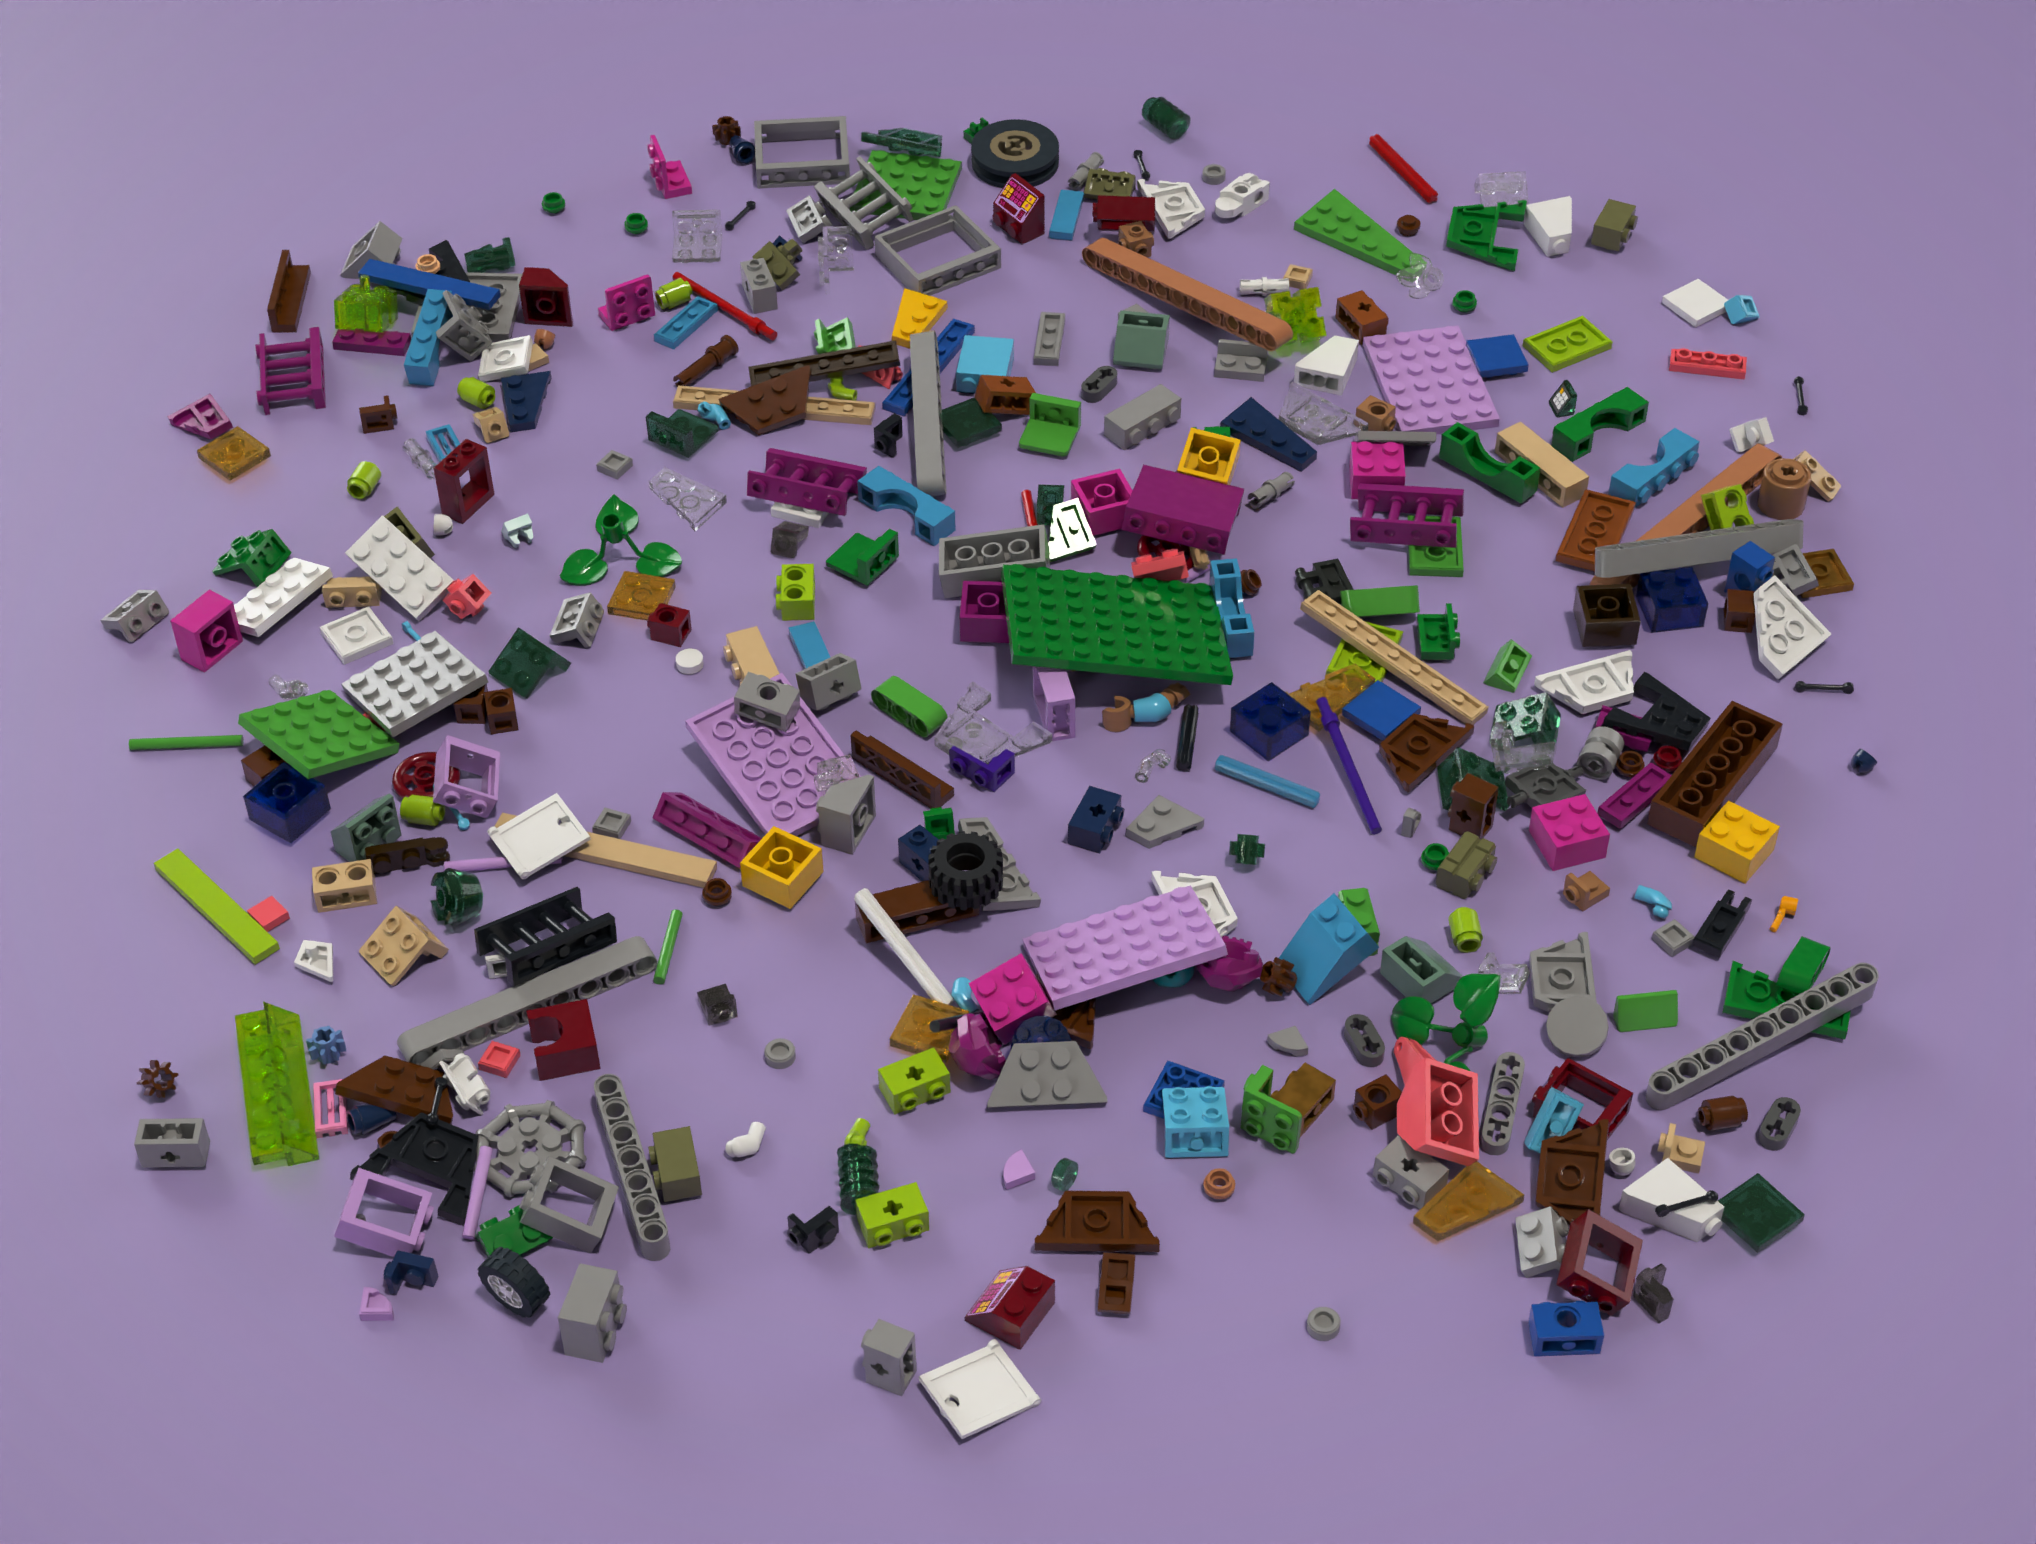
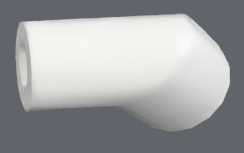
[725,1122,766,1157]

